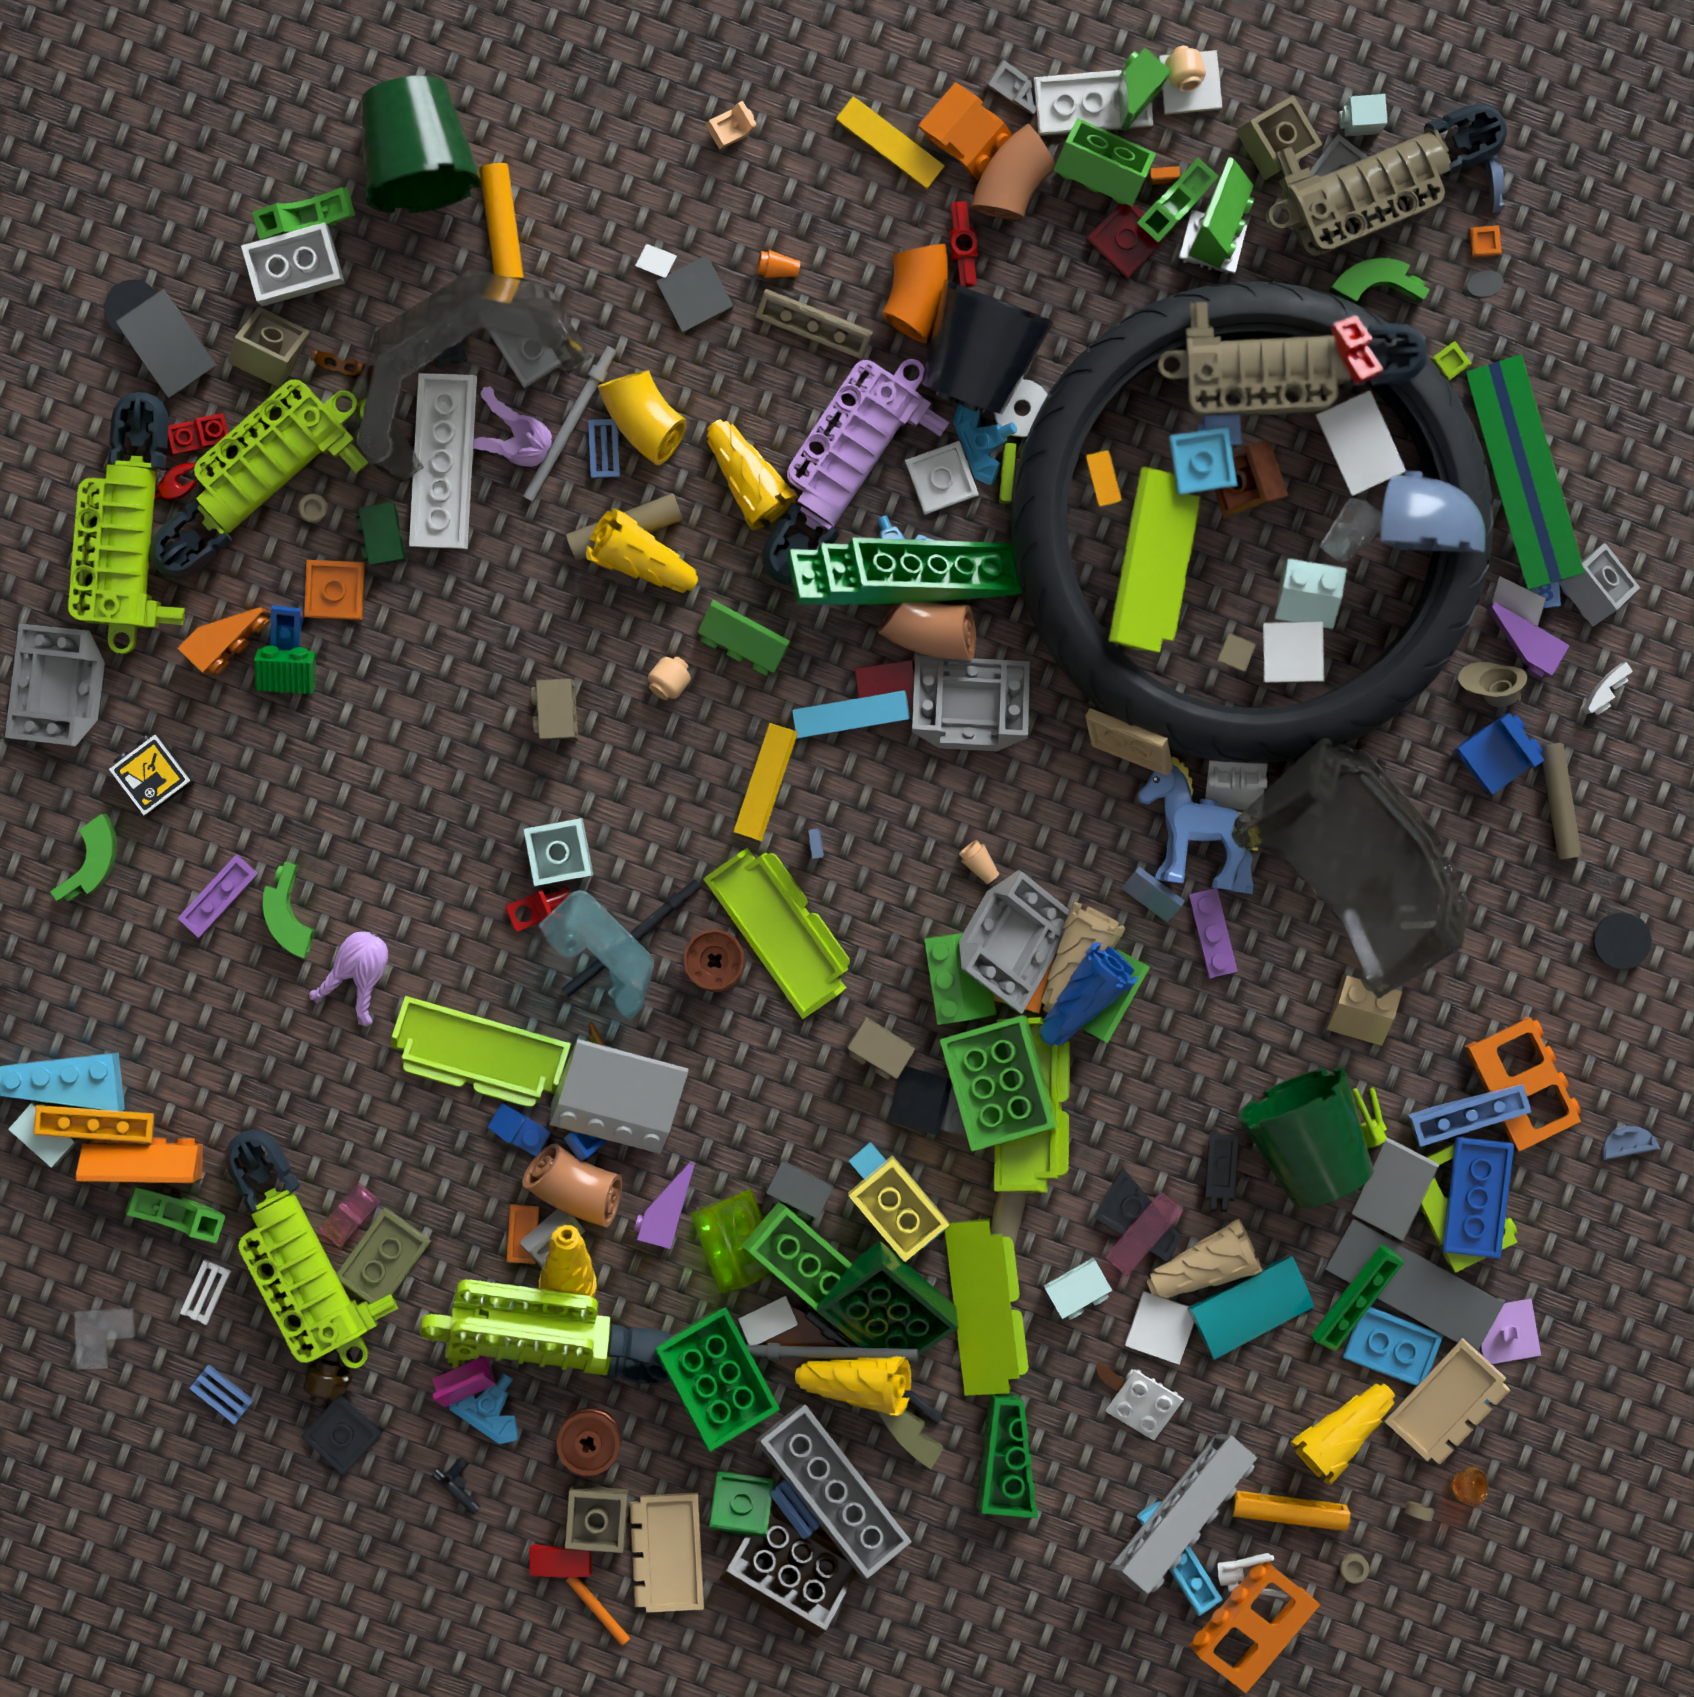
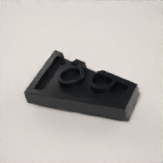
[1093,1167,1182,1262]

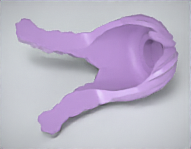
[473,387,552,467]
[309,932,389,1027]

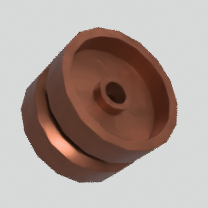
[556,1407,622,1476]

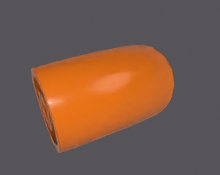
[881,244,948,343]

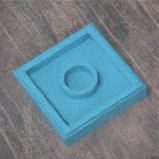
[1169,427,1237,495]

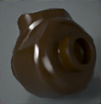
[303,1351,353,1404]

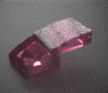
[319,1183,381,1248]

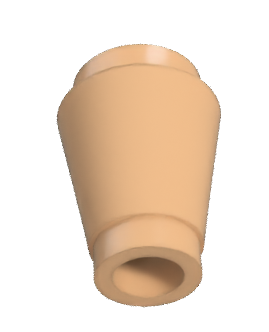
[959,840,1000,884]

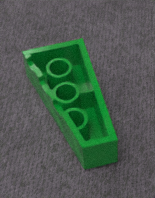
[976,1394,1038,1519]

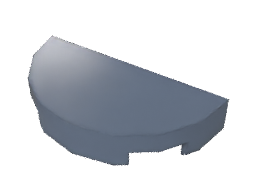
[1485,155,1505,213]
[1602,1126,1660,1160]

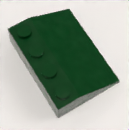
[816,1241,958,1363]

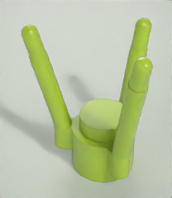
[1353,1088,1387,1149]

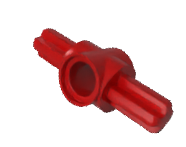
[949,201,978,287]

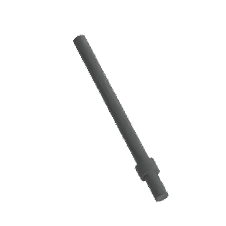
[746,1342,918,1361]

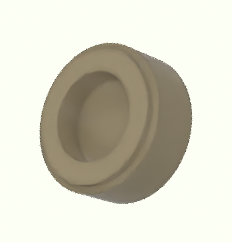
[298,494,328,523]
[1404,1501,1435,1521]
[1339,1553,1369,1584]

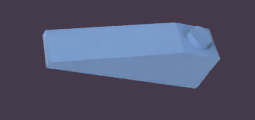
[1408,1084,1532,1147]

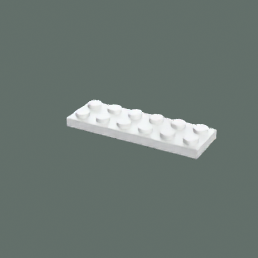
[409,373,477,549]

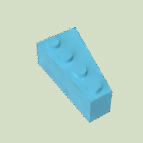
[0,1052,125,1111]

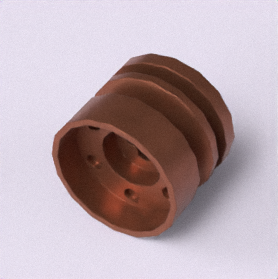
[683,929,746,992]

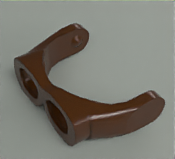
[311,349,365,377]

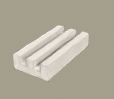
[180,1260,231,1325]

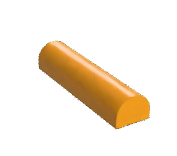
[479,163,524,283]
[33,1105,154,1143]
[1232,1491,1351,1531]

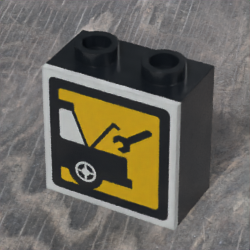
[109,734,195,816]

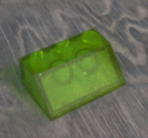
[690,1188,772,1294]

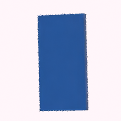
[1442,1136,1514,1259]

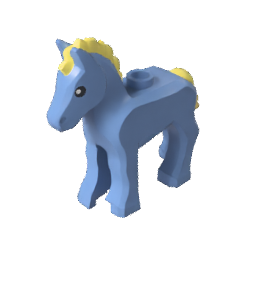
[1138,757,1259,894]

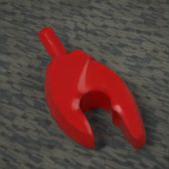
[154,463,197,501]

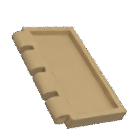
[1384,1338,1510,1464]
[629,1493,704,1612]

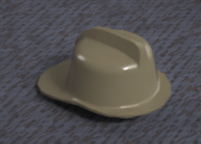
[1458,662,1527,708]

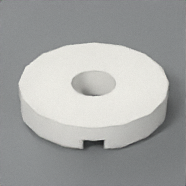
[993,380,1047,438]

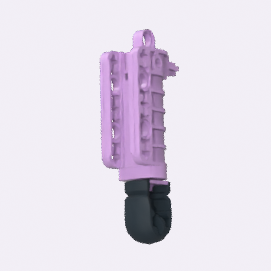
[762,359,949,586]

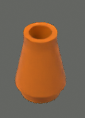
[757,249,800,278]

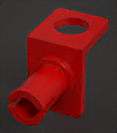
[505,886,574,932]

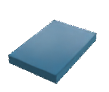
[1342,1307,1444,1386]

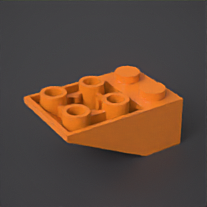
[178,607,271,675]

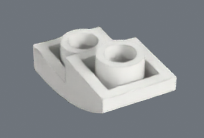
[1583,662,1633,715]

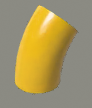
[597,370,687,465]

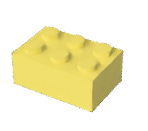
[848,1155,949,1262]

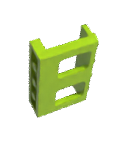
[1420,1143,1518,1273]

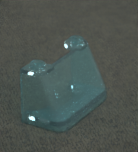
[539,890,655,1021]

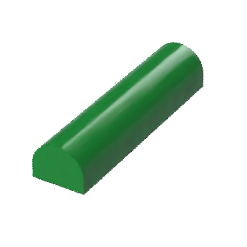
[1311,1244,1405,1352]

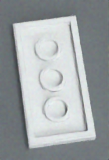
[1034,70,1153,136]

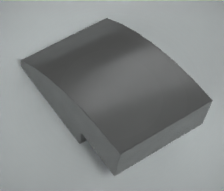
[116,289,216,398]

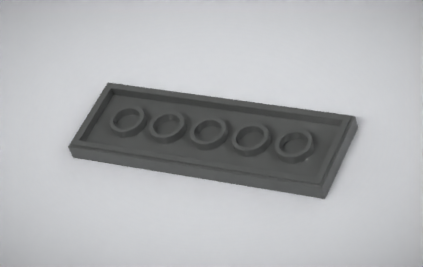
[1324,1218,1504,1351]

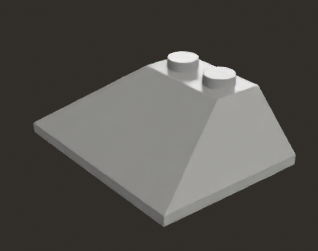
[5,624,105,746]
[912,655,1030,751]
[959,870,1070,1014]

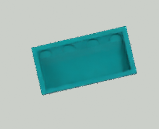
[1187,1255,1315,1360]

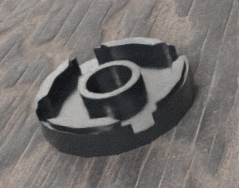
[104,279,157,336]
[1593,912,1652,969]

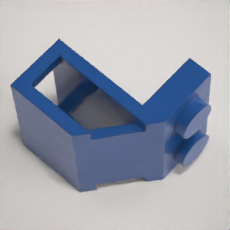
[1454,713,1544,795]

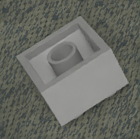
[1559,543,1640,626]

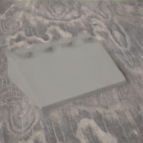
[550,1039,688,1154]

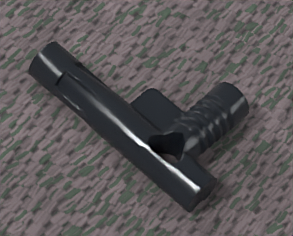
[431,1456,481,1515]

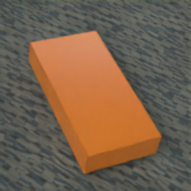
[507,1204,540,1264]

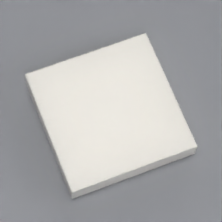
[1159,50,1222,115]
[905,441,979,515]
[1264,622,1324,682]
[1124,1290,1194,1364]

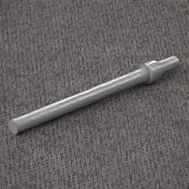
[523,346,617,502]

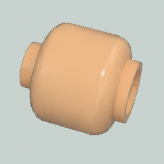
[1165,46,1206,92]
[648,657,691,700]

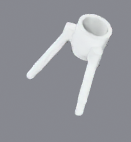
[1218,1553,1288,1598]

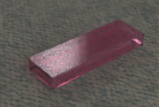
[1104,1192,1183,1276]

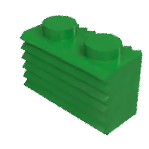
[254,646,317,694]

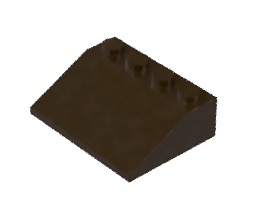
[719,1501,857,1638]

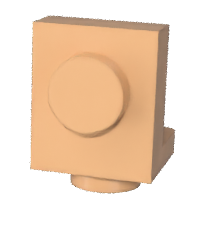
[705,101,756,149]

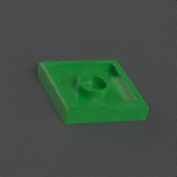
[709,1471,774,1537]

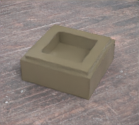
[1217,633,1256,672]

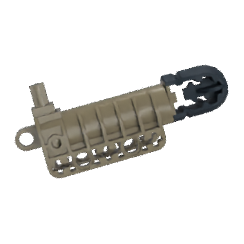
[1266,104,1507,257]
[1158,302,1428,418]

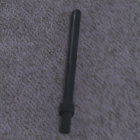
[562,879,702,997]
[804,1308,943,1425]

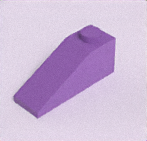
[1487,602,1570,678]
[634,1162,695,1249]

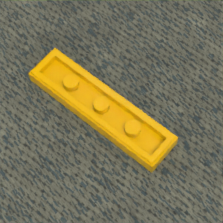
[836,96,945,190]
[733,723,798,841]

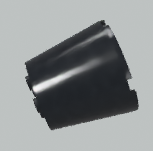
[921,280,1054,414]

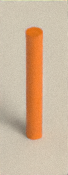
[565,1577,630,1646]

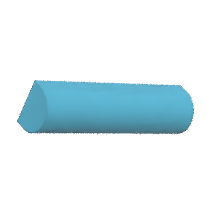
[1137,1502,1223,1616]

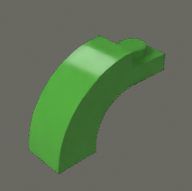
[1137,157,1219,242]
[252,187,355,240]
[1328,258,1430,304]
[50,814,117,903]
[263,862,316,958]
[125,1185,225,1243]

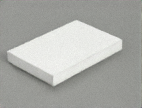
[1315,391,1406,496]

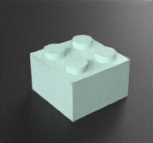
[524,818,593,886]

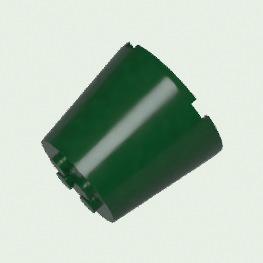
[361,76,481,213]
[1238,1068,1374,1208]

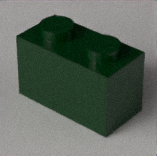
[355,502,406,567]

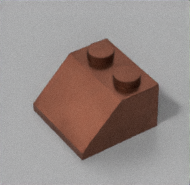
[1214,440,1288,518]

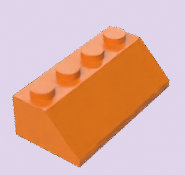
[76,1137,203,1183]

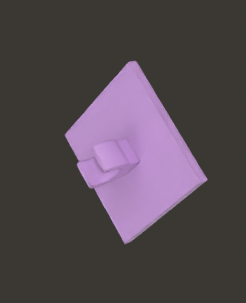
[1481,1298,1541,1364]

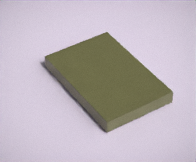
[337,1207,432,1304]

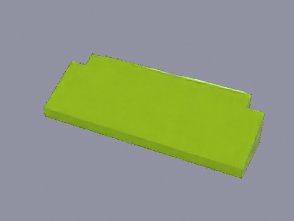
[1109,467,1200,652]
[703,848,850,1019]
[391,996,571,1108]
[994,1017,1070,1193]
[945,1218,1029,1396]

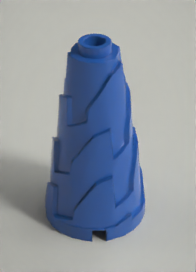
[1040,942,1137,1046]

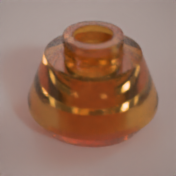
[1451,1466,1489,1506]

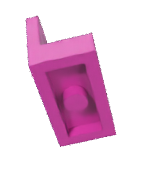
[432,1356,496,1407]

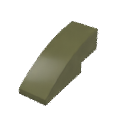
[878,1409,943,1469]

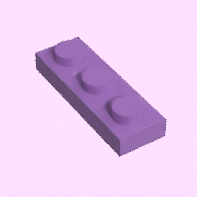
[178,855,258,938]
[1188,888,1238,978]

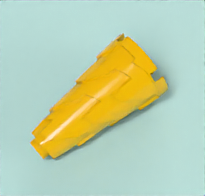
[707,419,799,530]
[586,508,698,593]
[539,1225,597,1298]
[795,1356,911,1416]
[1290,1383,1395,1485]

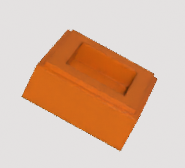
[1148,166,1180,185]
[1469,225,1502,258]

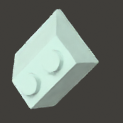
[1274,559,1347,629]

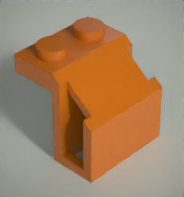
[918,82,1013,180]

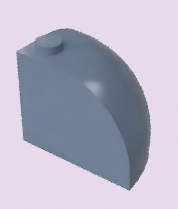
[1381,471,1485,552]

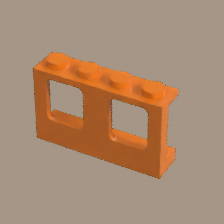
[1464,1016,1582,1151]
[1189,1562,1320,1693]

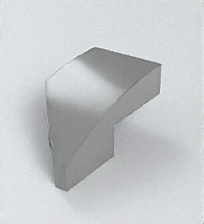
[986,60,1036,114]

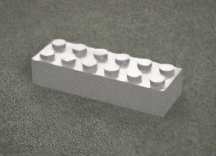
[755,1404,912,1579]
[1109,1434,1257,1594]

